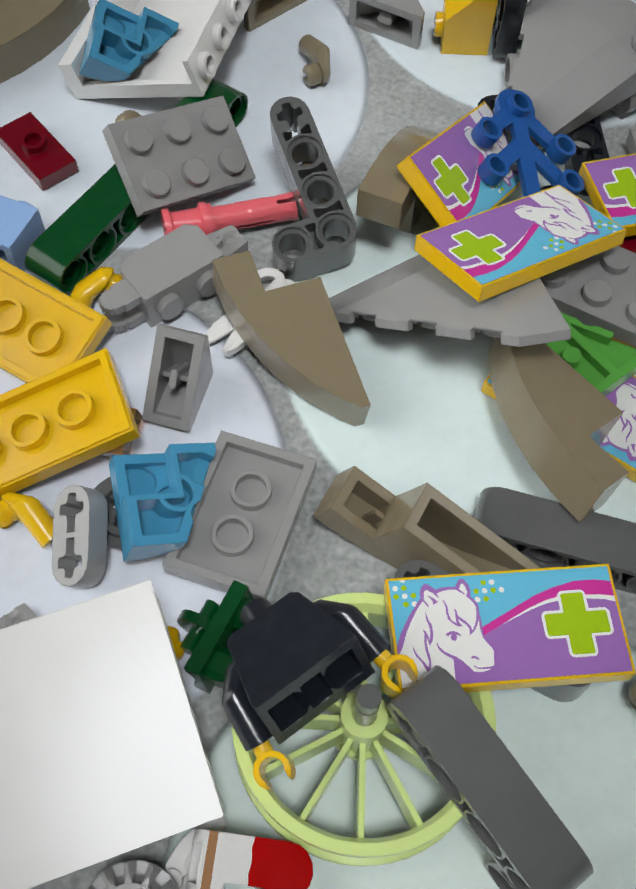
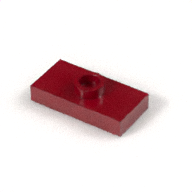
[0,112,79,191]

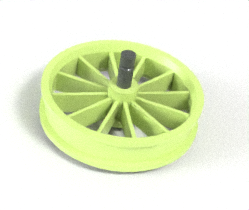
[232,592,496,867]

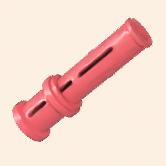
[160,192,298,235]

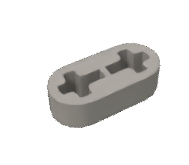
[52,485,108,589]

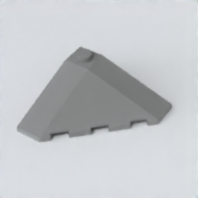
[506,0,636,150]
[329,254,571,347]

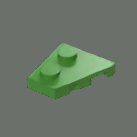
[545,312,636,396]

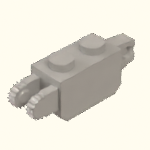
[98,224,248,334]

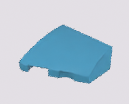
[79,0,179,81]
[109,442,216,562]

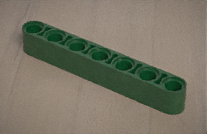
[24,78,248,294]

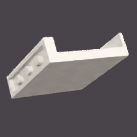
[57,0,252,99]
[0,580,225,889]

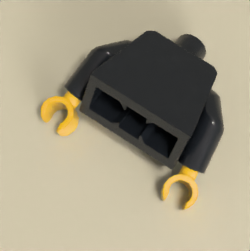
[222,592,418,791]

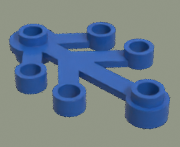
[471,89,584,197]

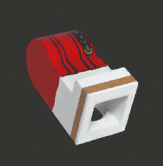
[185,828,313,889]

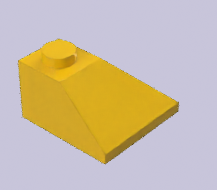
[433,0,498,56]

